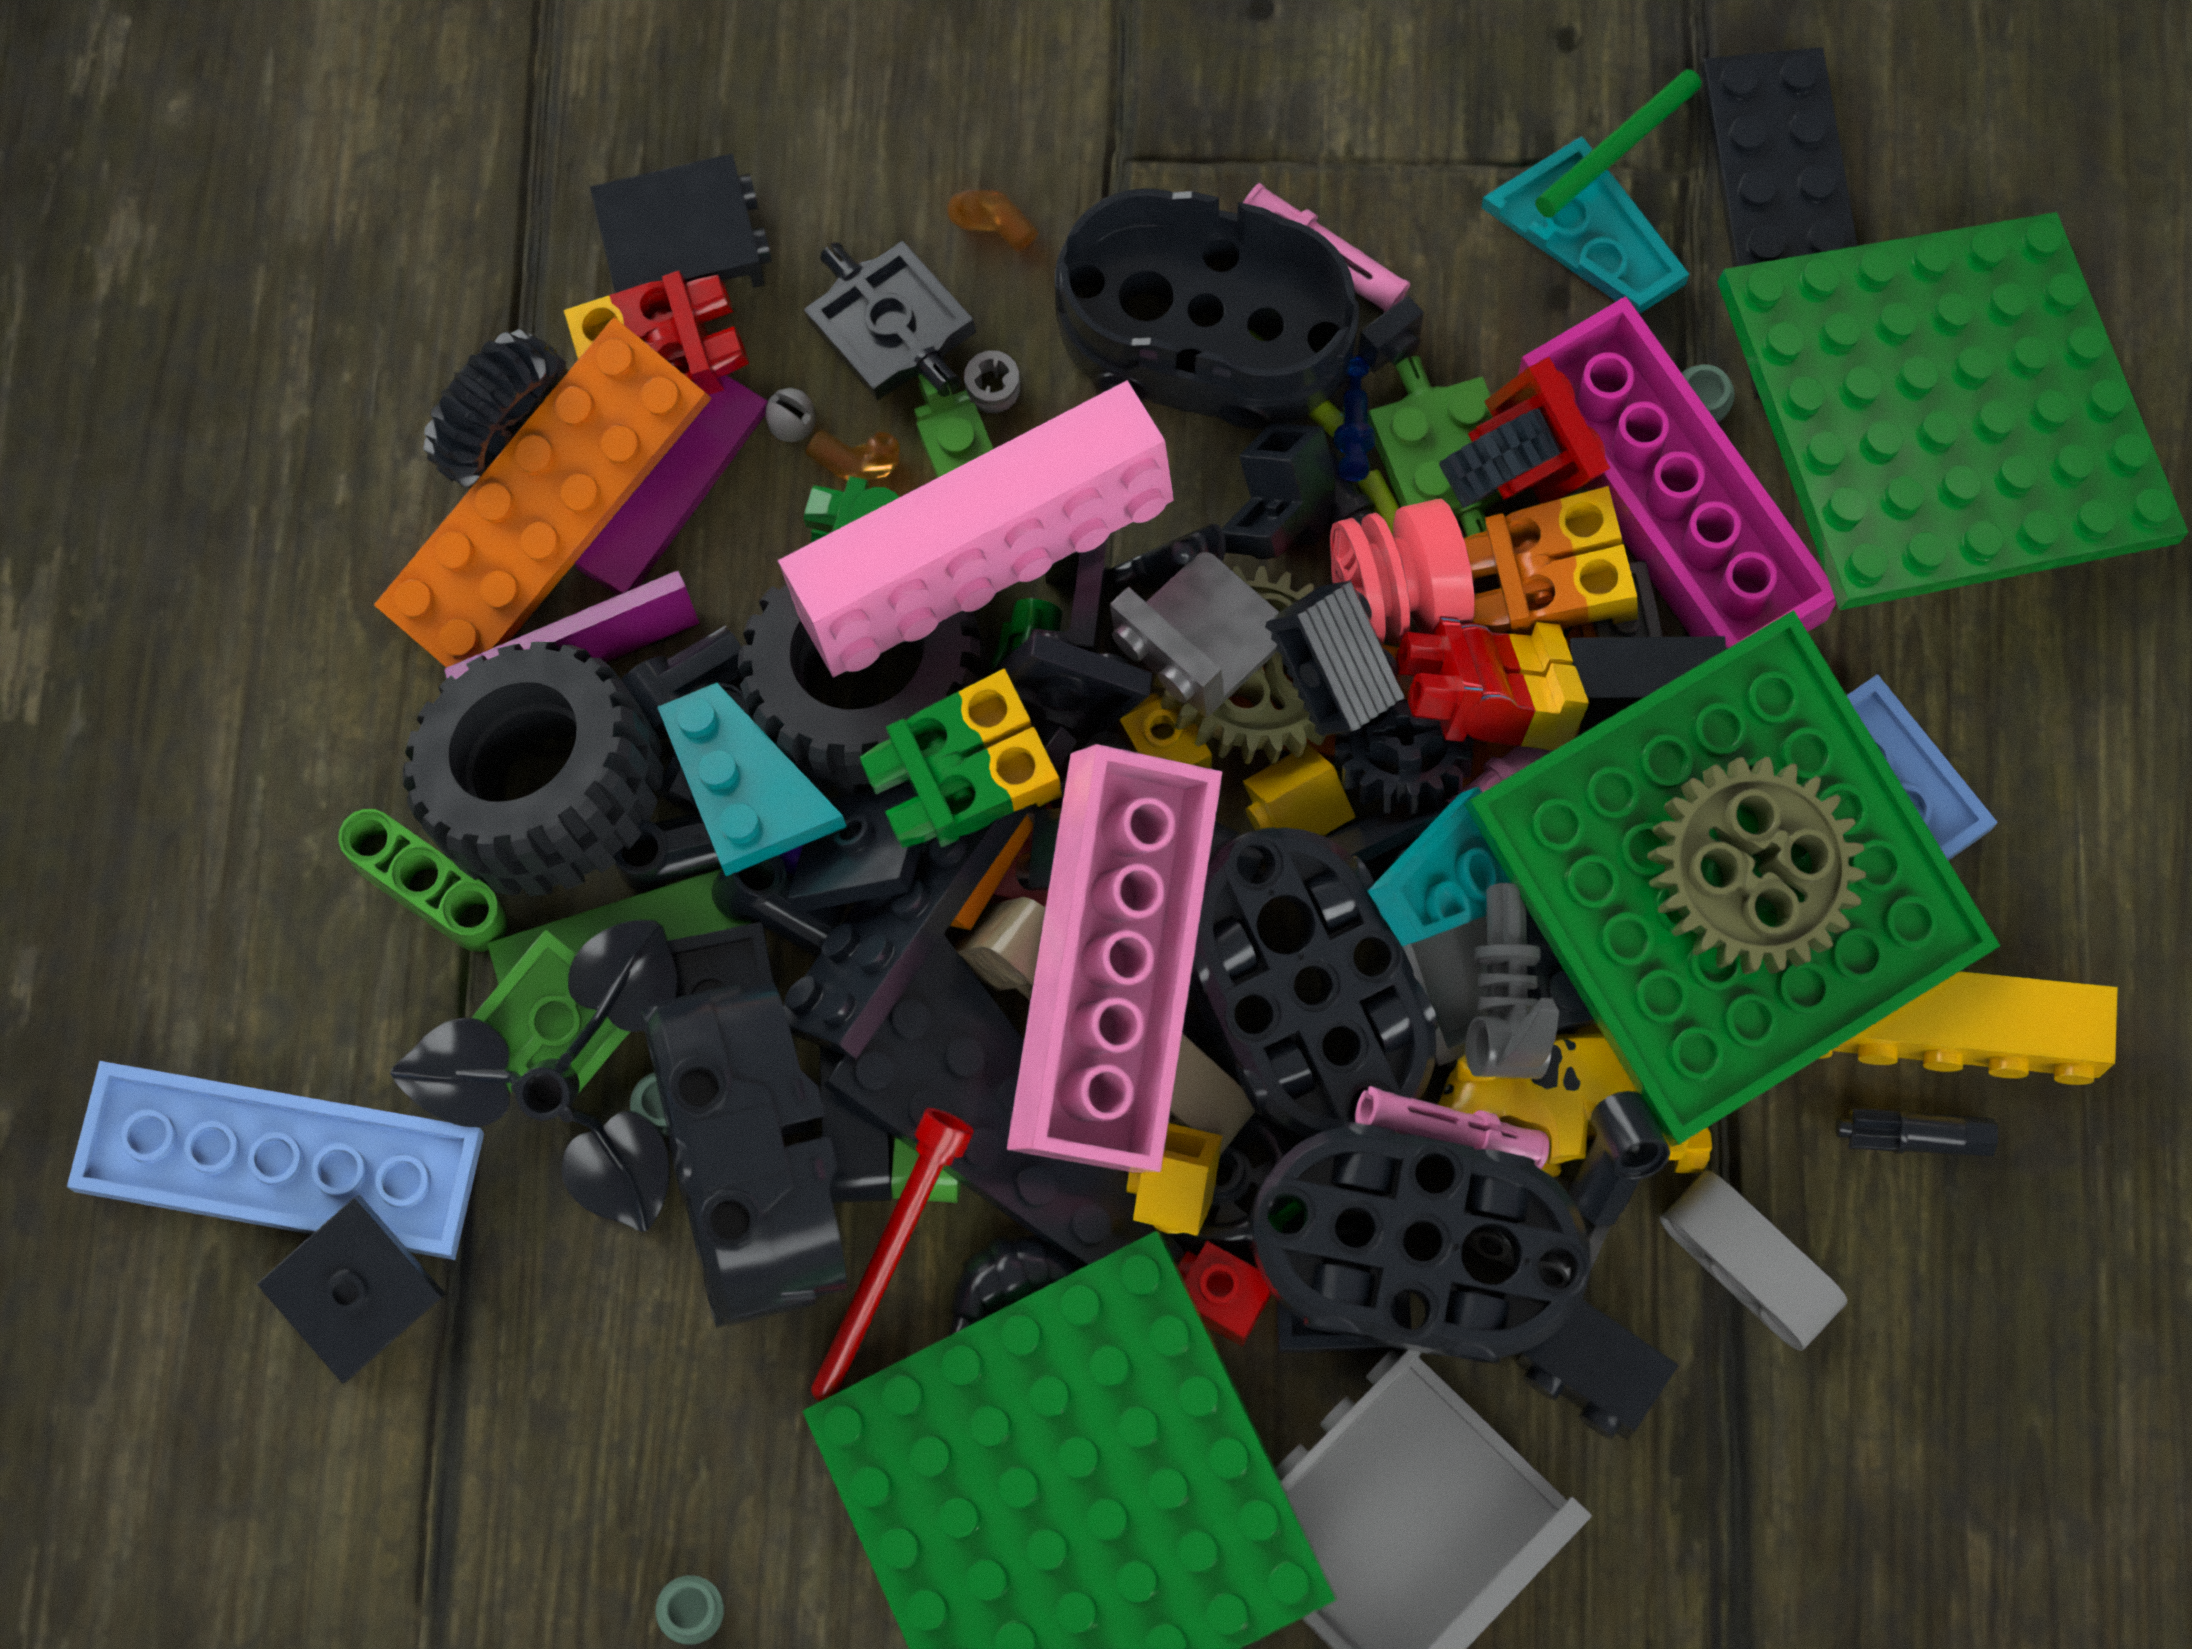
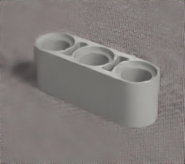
[1660,1170,1847,1351]

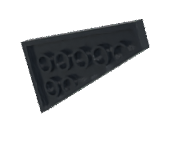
[823,934,1186,1268]

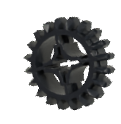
[423,329,568,489]

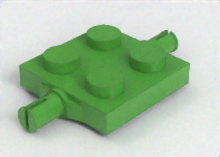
[1365,356,1526,537]
[471,929,631,1094]

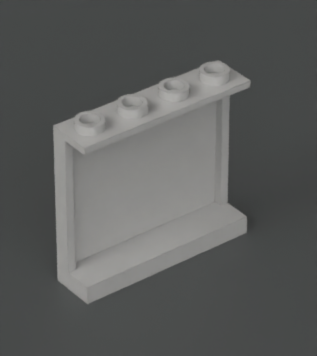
[1276,1349,1592,1649]

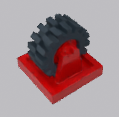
[1439,357,1611,508]

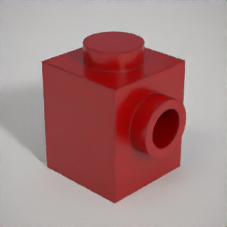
[1178,1241,1273,1347]

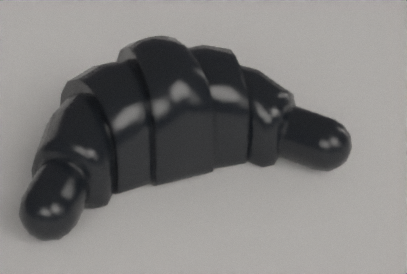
[1108,524,1226,590]
[948,1235,1079,1336]

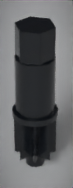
[1836,1108,1998,1156]

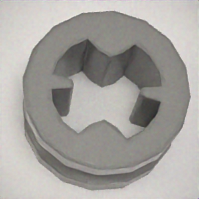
[964,351,1020,413]

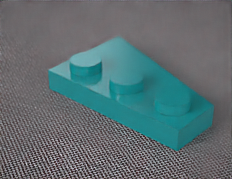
[1481,136,1689,314]

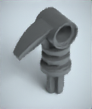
[1465,883,1559,1079]

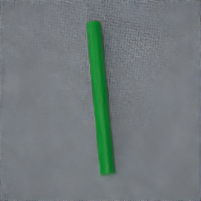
[1535,69,1701,218]

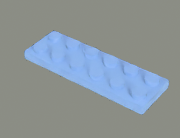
[67,1061,484,1260]

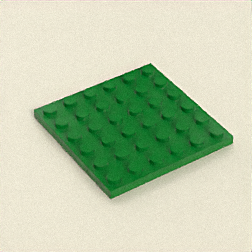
[1717,212,2189,610]
[1464,610,2000,1147]
[802,1231,1339,1649]

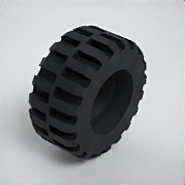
[738,584,990,796]
[403,642,664,896]

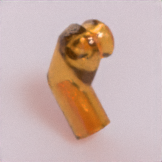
[947,190,1038,252]
[806,429,900,482]

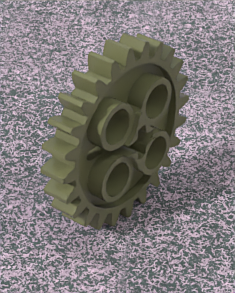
[1152,566,1326,764]
[1647,757,1866,974]

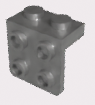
[1110,552,1279,718]

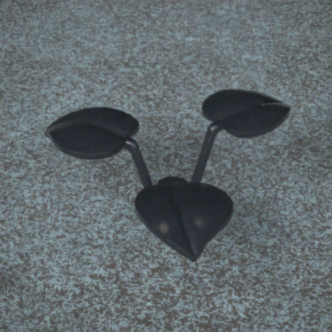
[391,920,679,1232]

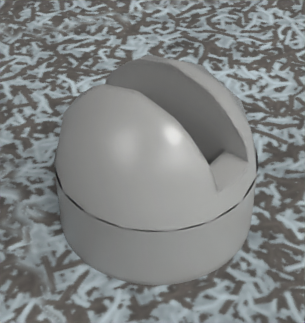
[765,387,816,442]

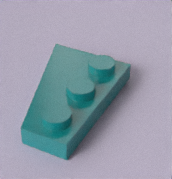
[658,683,847,876]
[1368,786,1511,947]

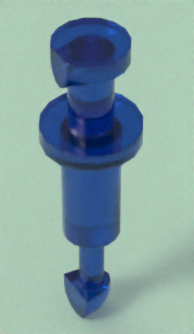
[1334,356,1376,482]

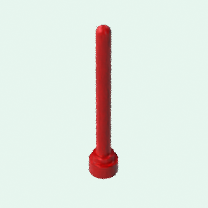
[811,1108,974,1402]

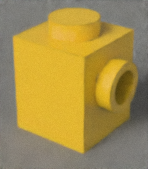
[1119,693,1212,769]
[1243,744,1356,837]
[1127,1123,1223,1236]

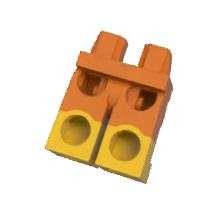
[1463,486,1638,636]

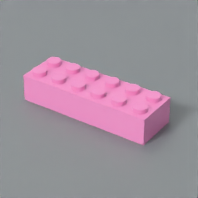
[778,380,1174,678]
[1007,744,1222,1173]

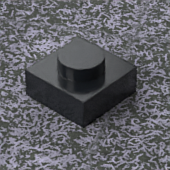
[1358,295,1424,374]

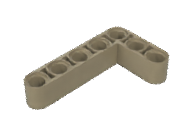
[952,897,1255,1155]

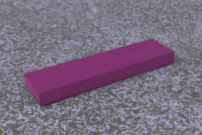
[575,375,768,595]
[444,571,699,679]

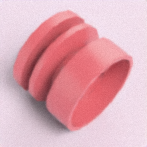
[1330,498,1474,646]

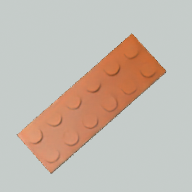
[374,317,712,668]

